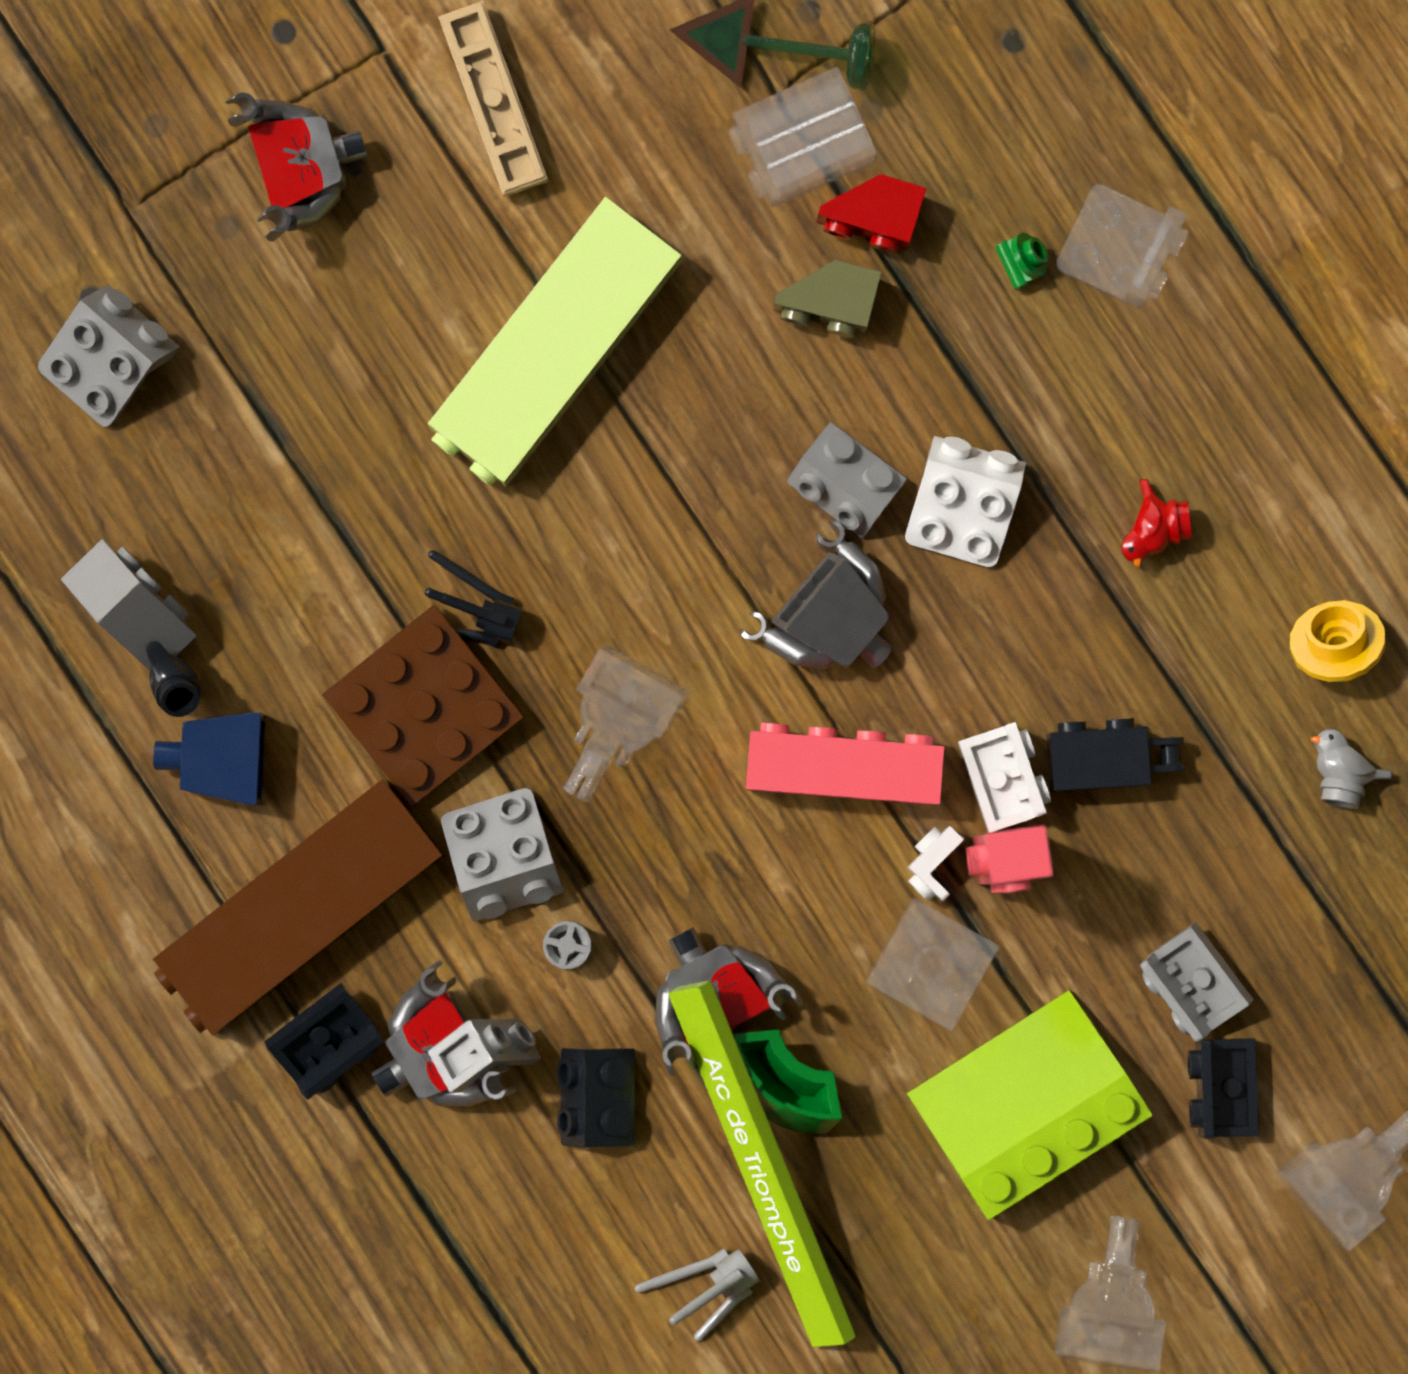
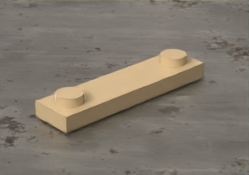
[438,1,548,198]

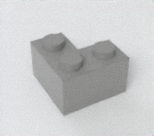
[61,539,197,671]

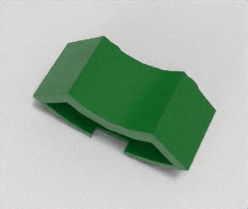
[733,1029,842,1134]

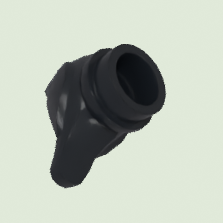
[146,641,200,717]

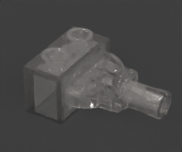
[562,645,690,803]
[1277,1111,1408,1252]
[1054,1216,1166,1373]

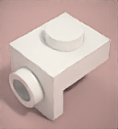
[907,826,964,902]

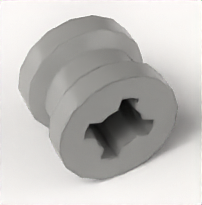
[543,921,592,969]

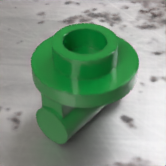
[994,232,1048,290]

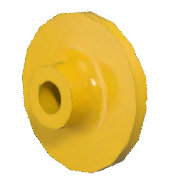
[1290,600,1386,682]

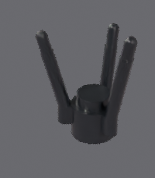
[425,550,523,647]

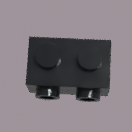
[264,983,384,1100]
[1187,1038,1259,1139]
[557,1048,635,1147]

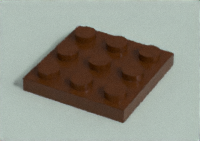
[322,604,525,807]

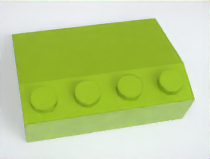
[907,990,1153,1220]

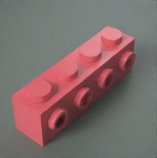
[746,723,944,805]
[965,826,1052,893]

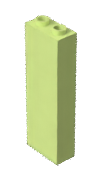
[428,197,682,487]

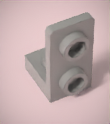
[427,1019,541,1093]

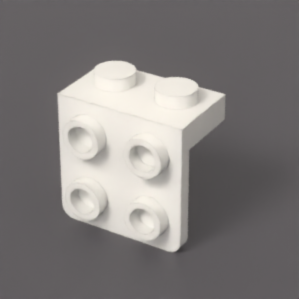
[905,436,1026,567]

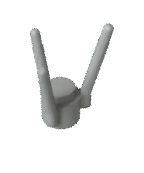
[635,1248,760,1341]

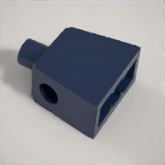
[153,712,266,806]

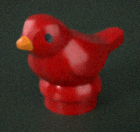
[1121,479,1192,568]

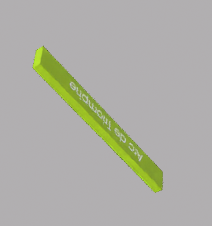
[668,980,856,1347]

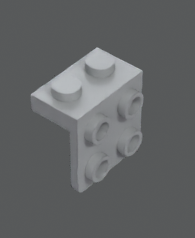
[38,284,180,427]
[441,788,565,922]

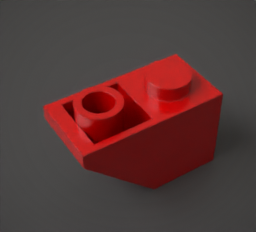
[816,174,926,254]

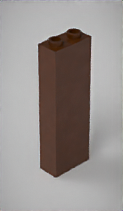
[153,779,445,1036]

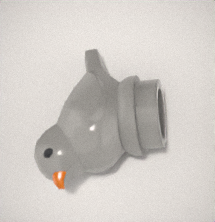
[1310,729,1393,809]

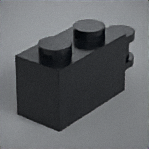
[1046,718,1186,792]

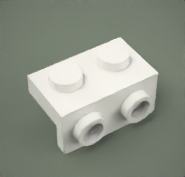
[957,722,1051,833]

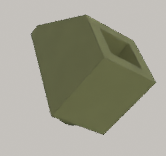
[773,260,881,338]

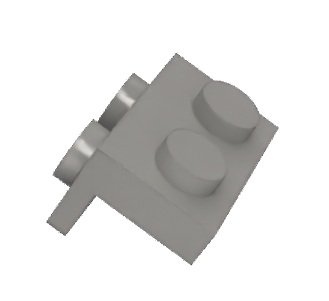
[787,422,907,537]
[1140,922,1253,1043]

